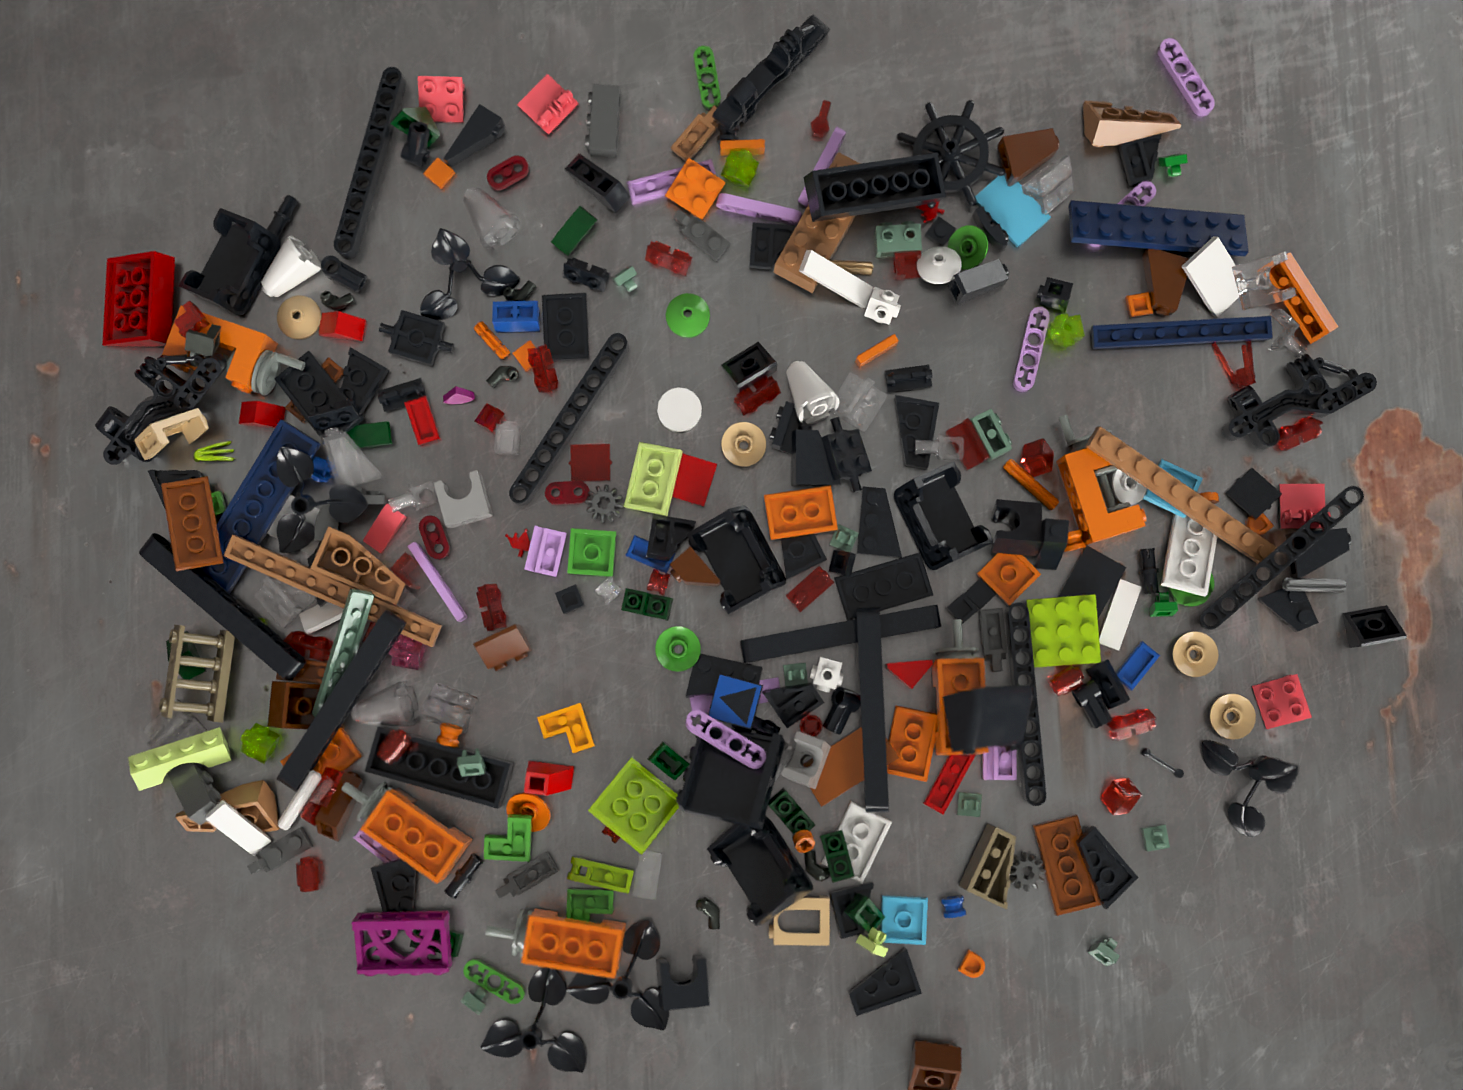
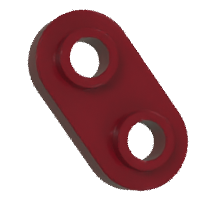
[487,155,529,190]
[545,481,590,505]
[419,515,450,560]

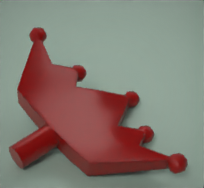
[916,201,945,223]
[505,528,531,557]

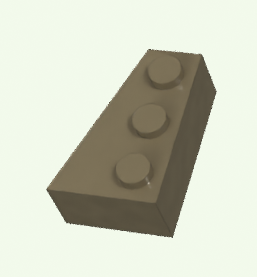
[959,823,1016,910]

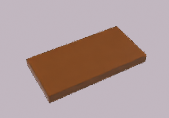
[161,476,224,571]
[803,726,899,807]
[1032,814,1101,916]

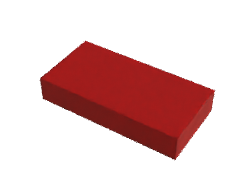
[404,396,440,445]

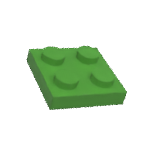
[567,528,617,577]

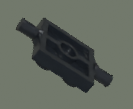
[379,310,454,366]
[821,417,872,493]

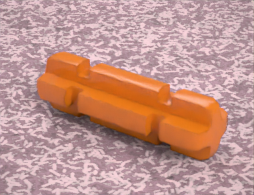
[474,321,510,360]

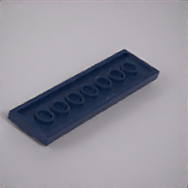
[1068,200,1249,257]
[199,419,321,593]

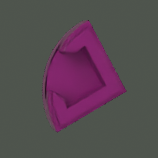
[443,386,475,404]

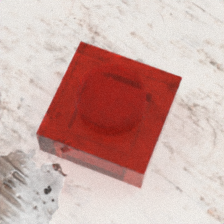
[474,403,505,432]

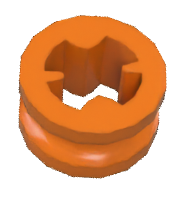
[792,830,815,853]

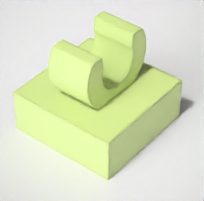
[856,928,888,957]

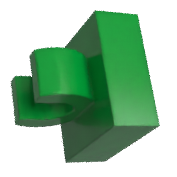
[1158,153,1188,177]
[1149,592,1178,617]

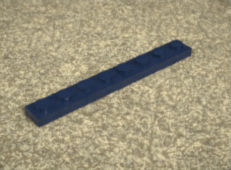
[1091,316,1273,349]

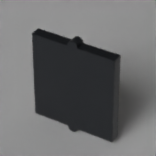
[1226,468,1282,520]

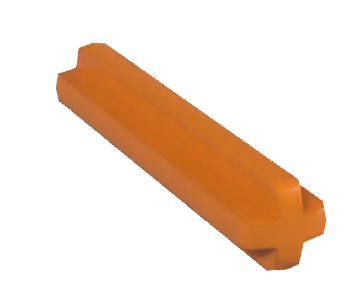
[1003,459,1059,510]

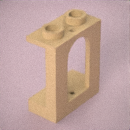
[134,408,209,460]
[769,895,830,945]

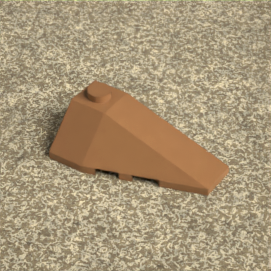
[1083,101,1181,147]
[310,527,406,605]
[175,780,279,832]

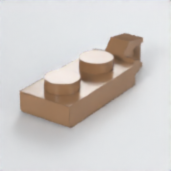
[671,105,718,162]

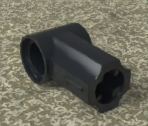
[401,122,430,168]
[321,255,367,293]
[1071,679,1112,729]
[823,687,861,735]

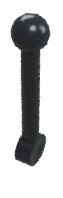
[1142,748,1184,778]

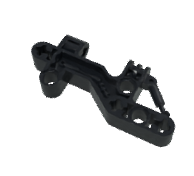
[712,14,830,132]
[95,353,227,465]
[1222,354,1377,450]

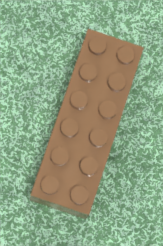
[773,152,860,293]

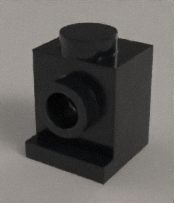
[1037,277,1073,314]

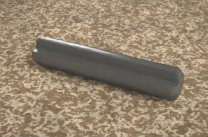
[1282,578,1347,592]

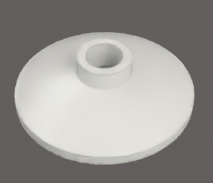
[917,246,962,284]
[1112,469,1147,505]

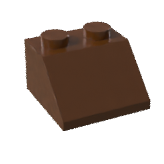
[670,546,721,587]
[473,624,532,671]
[268,681,321,729]
[907,1041,962,1090]

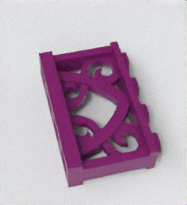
[352,911,453,976]

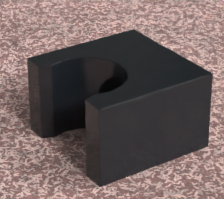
[992,499,1043,556]
[656,954,710,1011]

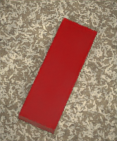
[923,754,976,815]

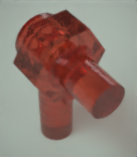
[810,100,831,138]

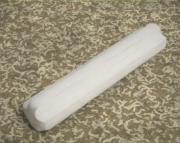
[278,770,322,830]

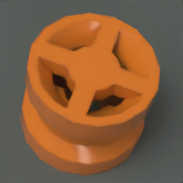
[1064,529,1086,552]
[436,723,463,747]

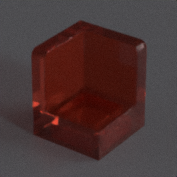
[893,251,921,281]
[174,300,210,338]
[1021,438,1054,477]
[1101,778,1142,815]

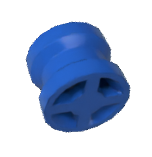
[941,895,967,918]

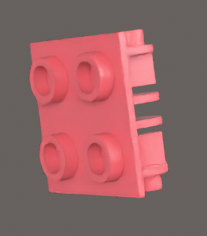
[517,74,579,135]
[418,76,465,122]
[1279,484,1331,529]
[1252,674,1312,730]

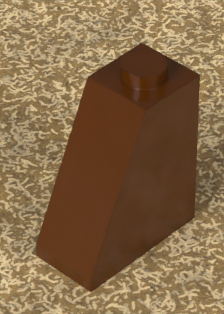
[997,128,1059,187]
[1142,249,1189,316]
[315,770,363,842]

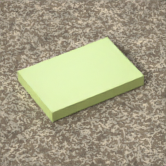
[624,442,683,516]

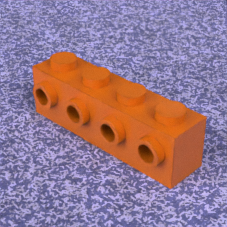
[1262,252,1338,344]

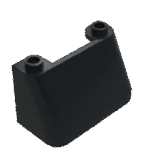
[178,208,281,316]
[894,461,993,570]
[686,505,786,614]
[942,685,1033,756]
[707,816,813,926]

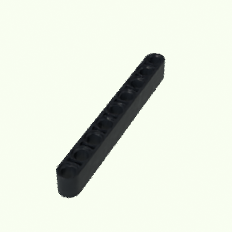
[333,67,406,260]
[509,333,629,506]
[1199,486,1364,630]
[139,533,307,681]
[1005,602,1047,806]
[740,605,942,663]
[857,607,889,813]
[277,610,407,792]

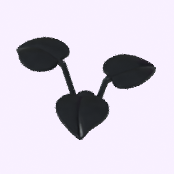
[420,228,520,320]
[276,447,368,553]
[1201,740,1299,837]
[566,920,669,1031]
[480,967,586,1073]

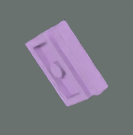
[524,526,567,577]
[982,746,1017,780]

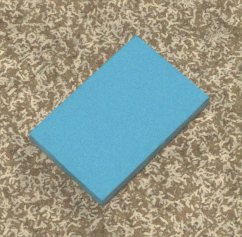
[975,175,1051,248]

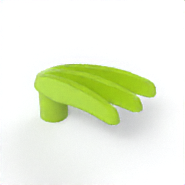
[193,441,234,462]

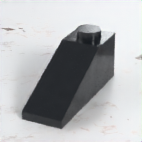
[443,104,505,168]
[565,153,631,213]

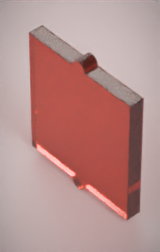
[569,444,612,482]
[309,766,344,808]

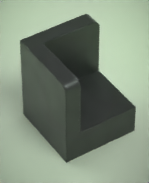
[185,324,221,357]

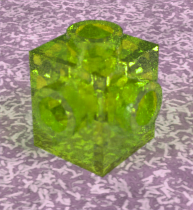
[721,149,759,186]
[1048,314,1085,348]
[240,723,280,764]

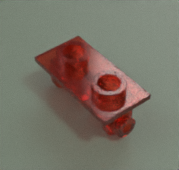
[645,241,693,276]
[527,344,559,392]
[733,376,781,416]
[1277,417,1323,451]
[786,566,834,612]
[476,584,507,632]
[284,631,334,662]
[1106,709,1157,741]

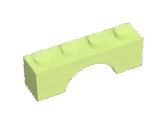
[128,727,231,790]

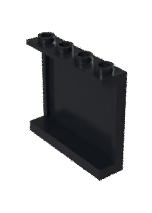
[676,722,785,830]

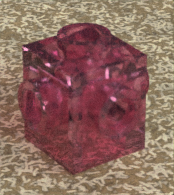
[389,634,425,670]

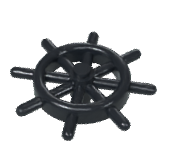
[897,100,1005,208]

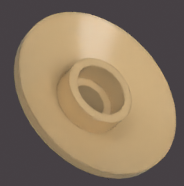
[277,295,322,340]
[721,422,766,467]
[1172,632,1219,677]
[1209,694,1256,740]

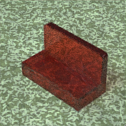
[945,418,990,471]
[390,552,421,590]

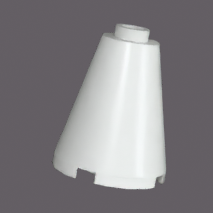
[261,236,321,297]
[786,361,840,424]

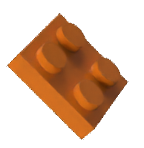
[665,158,726,220]
[977,553,1041,606]

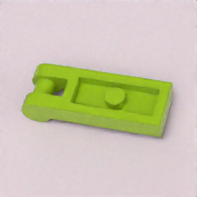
[567,856,634,894]

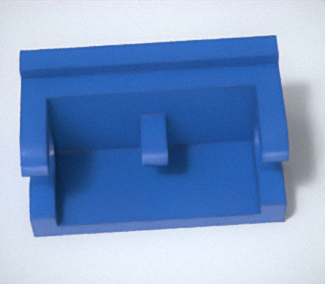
[492,301,540,333]

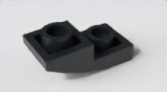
[972,207,1009,252]

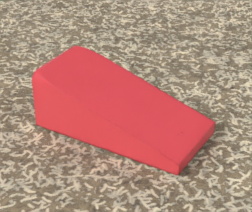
[363,503,408,554]

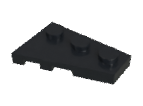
[857,486,902,558]
[781,534,827,580]
[686,654,763,698]
[1076,826,1139,909]
[371,859,416,934]

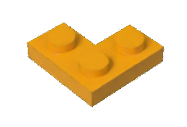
[537,703,595,753]

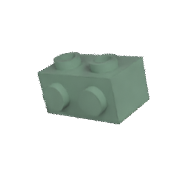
[874,221,922,258]
[968,408,1012,462]

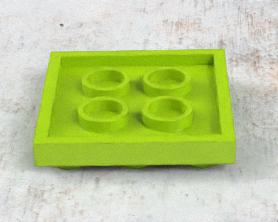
[1026,594,1101,667]
[588,757,679,855]

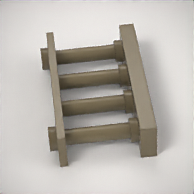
[159,625,235,723]

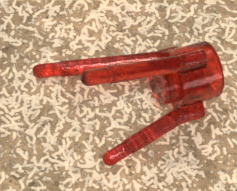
[1212,341,1256,388]

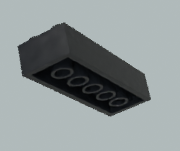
[803,152,946,222]
[364,726,514,809]

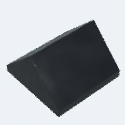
[721,341,778,394]
[1343,605,1407,648]

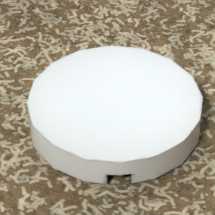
[657,387,702,432]

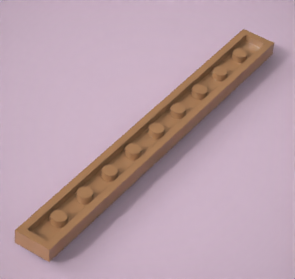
[1085,426,1277,564]
[224,535,442,647]

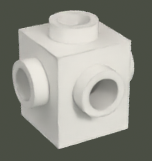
[864,287,901,324]
[810,657,844,693]

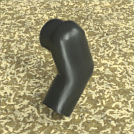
[503,280,537,301]
[320,291,355,311]
[486,366,519,388]
[804,850,830,882]
[696,898,720,929]

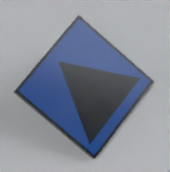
[708,673,763,730]

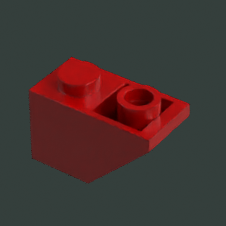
[524,761,574,796]

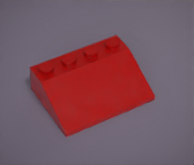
[102,251,175,347]

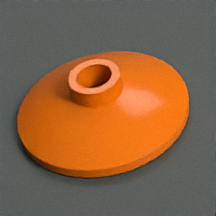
[506,793,551,832]

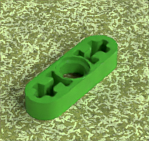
[694,46,721,111]
[463,958,526,1004]

